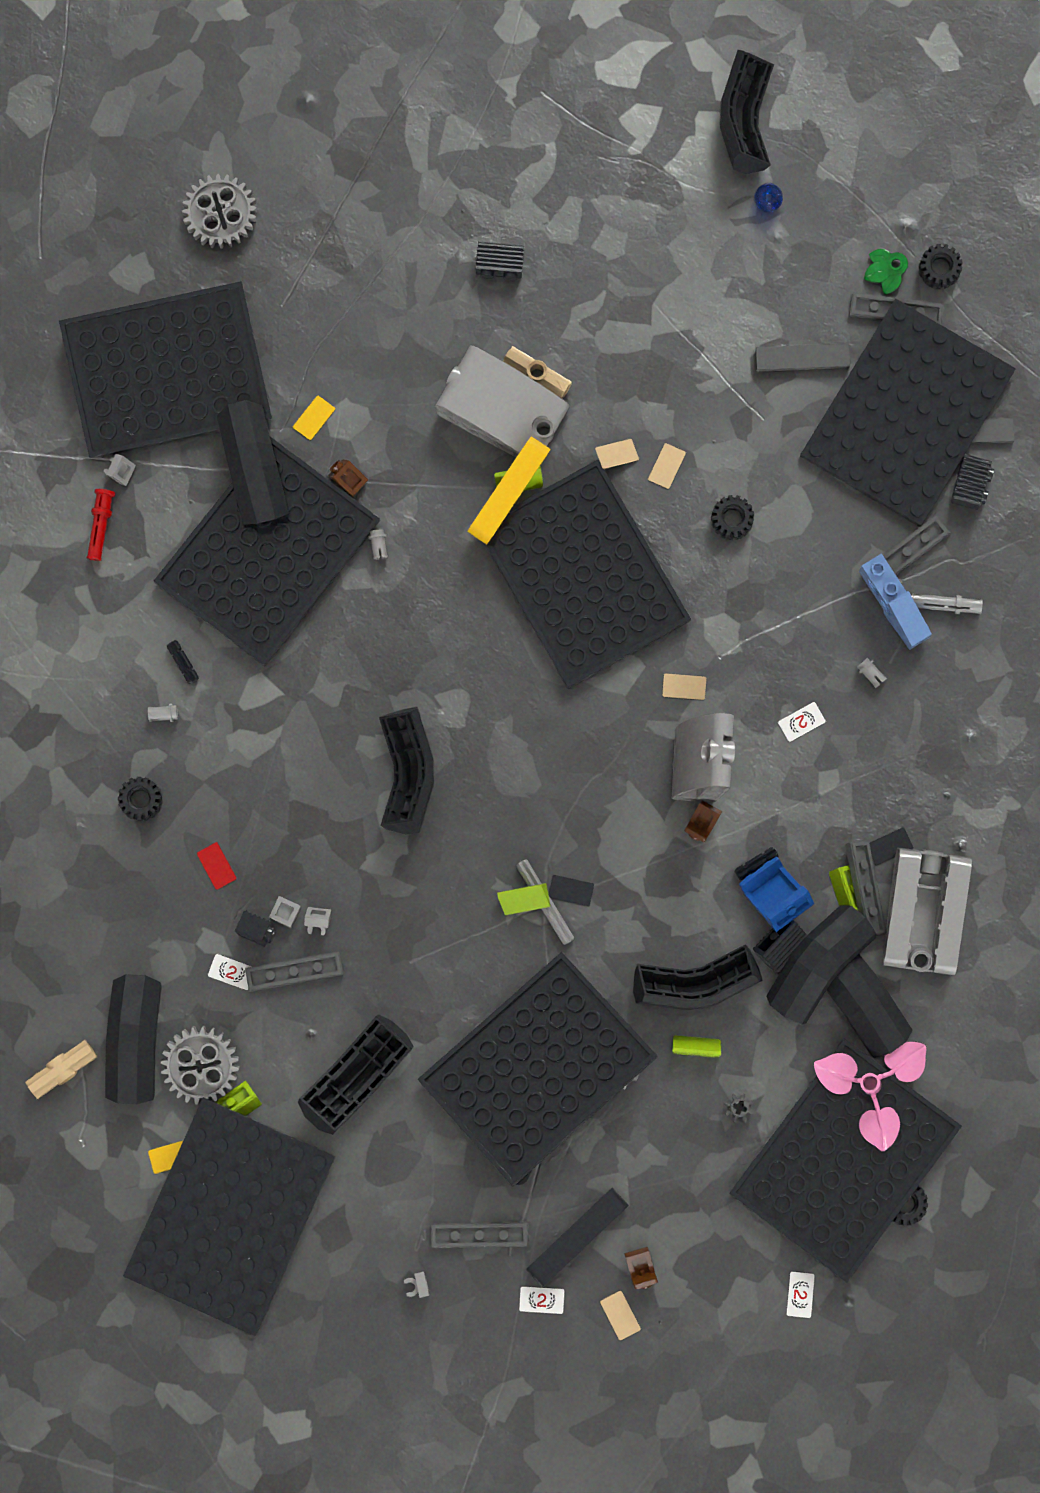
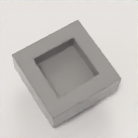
[269,896,301,928]

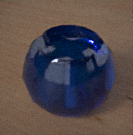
[754,183,783,212]

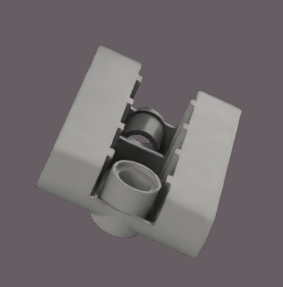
[435,345,570,457]
[672,713,735,802]
[883,847,972,976]

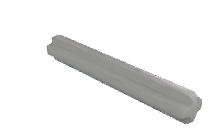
[517,860,574,945]

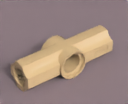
[503,346,572,399]
[25,1040,97,1099]

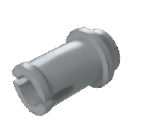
[368,530,388,560]
[857,657,887,688]
[148,703,178,722]

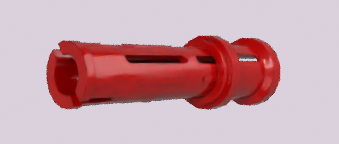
[86,489,116,561]

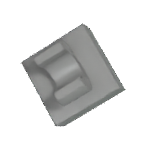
[104,454,136,486]
[304,907,331,935]
[404,1271,430,1298]

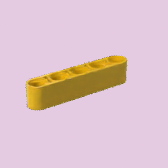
[467,436,551,545]

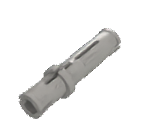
[911,593,983,614]

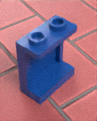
[739,857,814,932]

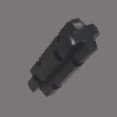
[167,640,199,684]
[734,847,779,880]

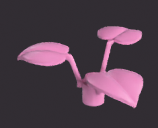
[814,1042,926,1151]

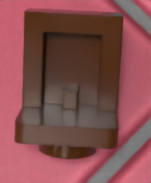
[684,800,722,842]
[624,1247,658,1289]

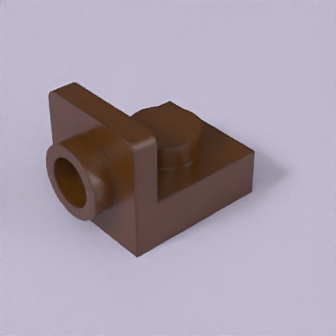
[328,459,368,497]

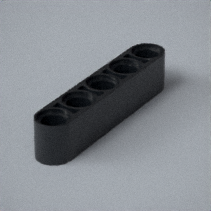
[526,1187,629,1287]

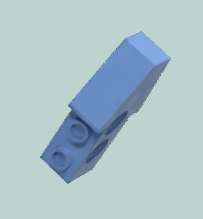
[859,553,932,650]

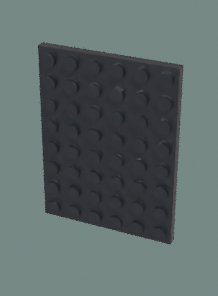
[59,281,272,458]
[800,298,1016,527]
[154,436,380,666]
[485,460,691,689]
[418,952,658,1187]
[729,1038,962,1283]
[123,1097,336,1336]

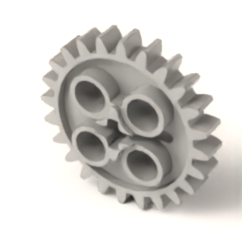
[182,174,257,249]
[160,1026,239,1105]

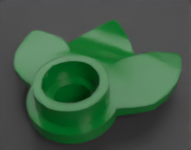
[864,249,908,295]

